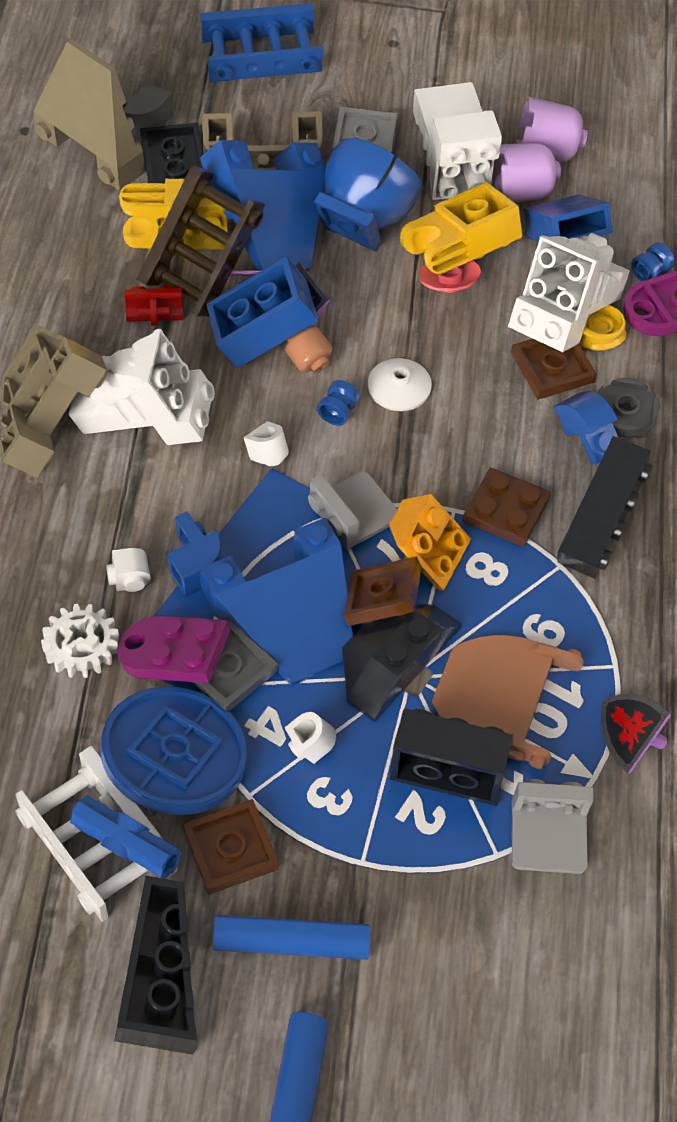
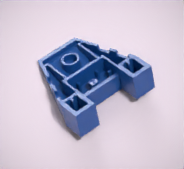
[200,140,325,271]
[200,518,353,686]

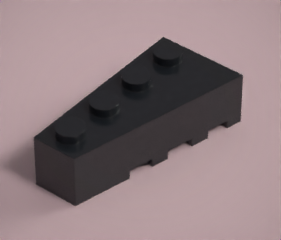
[557,436,653,579]
[114,876,197,1055]

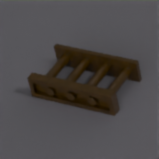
[136,166,266,316]

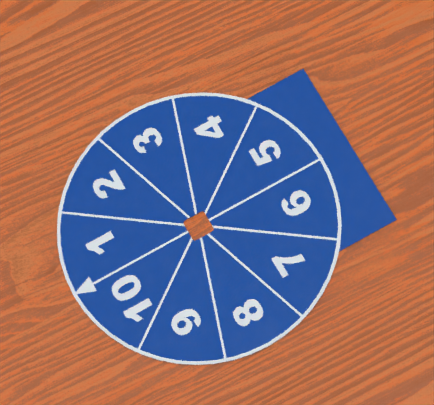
[130,468,621,873]

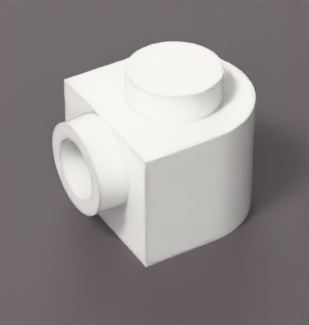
[244,421,289,466]
[106,548,151,592]
[285,712,336,764]

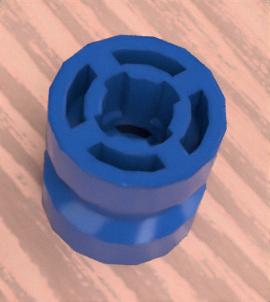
[631,242,675,282]
[317,380,360,426]

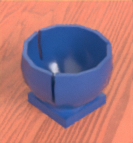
[314,138,422,252]

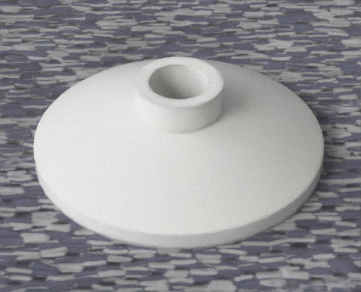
[368,358,432,411]

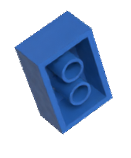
[207,256,319,368]

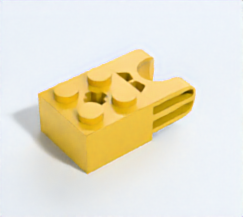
[119,179,229,250]
[400,182,523,274]

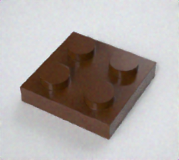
[511,339,597,400]
[462,467,551,547]
[343,556,421,626]
[182,799,279,895]

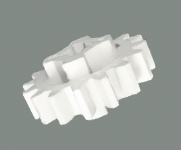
[41,604,119,678]

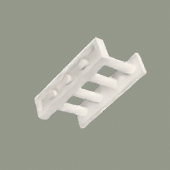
[15,746,178,922]

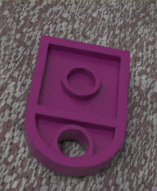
[623,270,677,336]
[117,616,231,683]

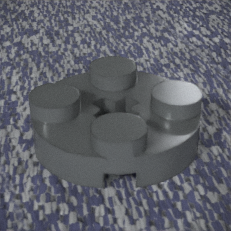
[597,378,660,438]

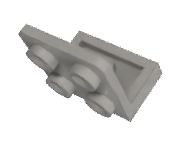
[308,472,397,550]
[512,779,594,874]

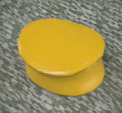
[579,305,627,351]

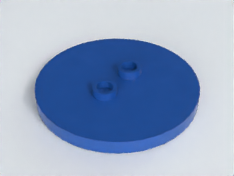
[100,687,248,815]

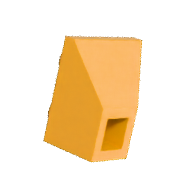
[389,494,471,591]

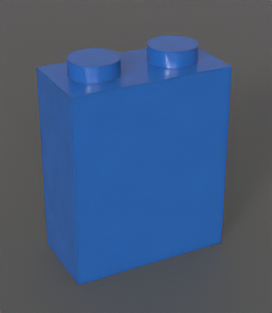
[523,194,613,242]

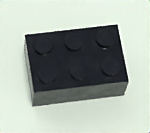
[389,708,513,806]

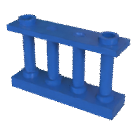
[200,3,323,82]

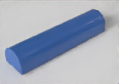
[213,915,371,960]
[269,1012,329,1122]

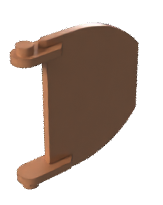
[432,635,584,769]

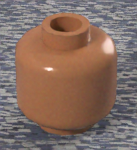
[285,326,333,373]

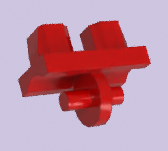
[124,285,183,326]

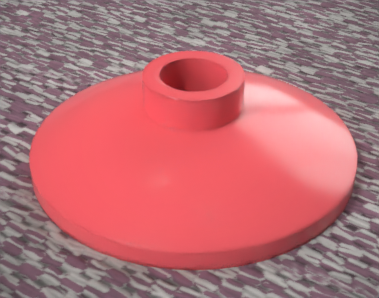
[419,260,481,293]

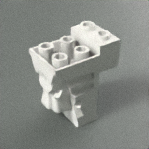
[413,82,502,200]
[508,233,630,352]
[68,329,215,445]

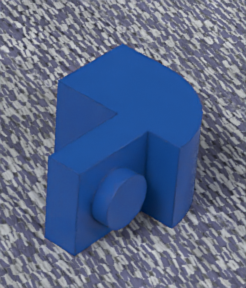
[554,391,618,464]
[167,511,221,597]

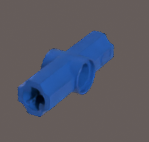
[70,795,182,879]

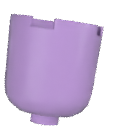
[516,96,588,162]
[491,143,561,203]

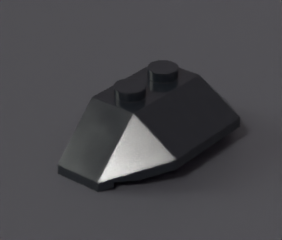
[342,603,462,722]

